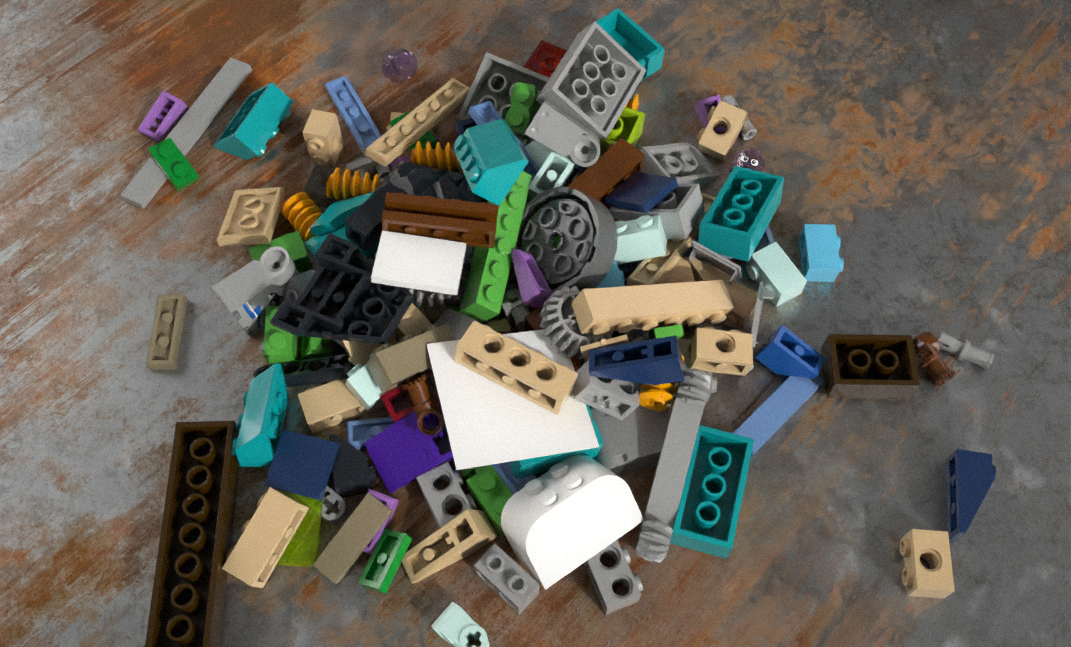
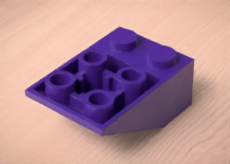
[364,398,454,494]

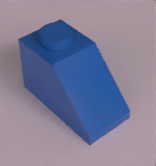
[755,325,826,378]

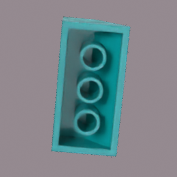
[454,119,529,206]

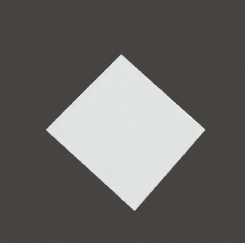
[426,329,599,470]

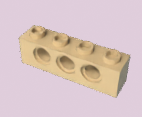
[454,321,578,415]

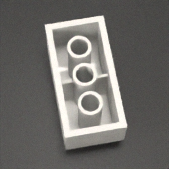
[501,455,644,590]

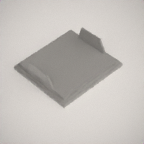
[688,240,742,286]
[751,282,776,347]

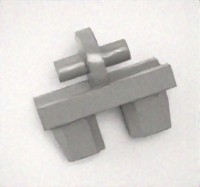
[345,148,392,179]
[502,289,533,332]

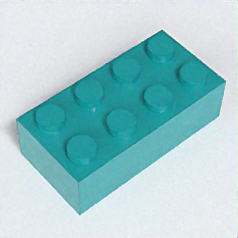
[698,166,784,262]
[670,425,754,559]

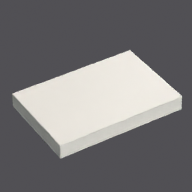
[371,230,466,295]

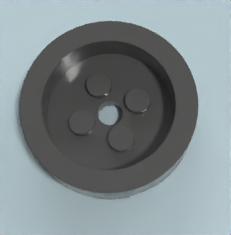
[511,187,617,293]

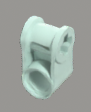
[431,602,490,647]

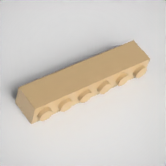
[571,280,734,335]

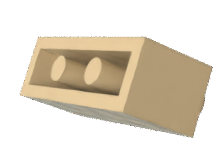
[222,487,309,588]

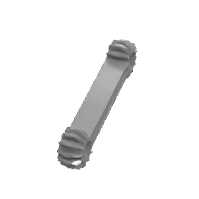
[635,368,711,563]

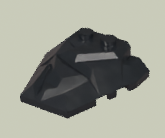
[374,161,488,203]
[270,233,414,344]

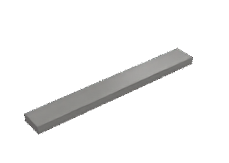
[120,57,252,209]

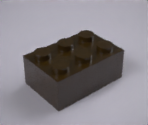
[821,334,920,399]

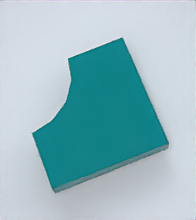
[309,192,375,236]

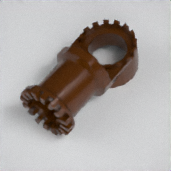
[912,332,957,387]
[401,374,445,436]

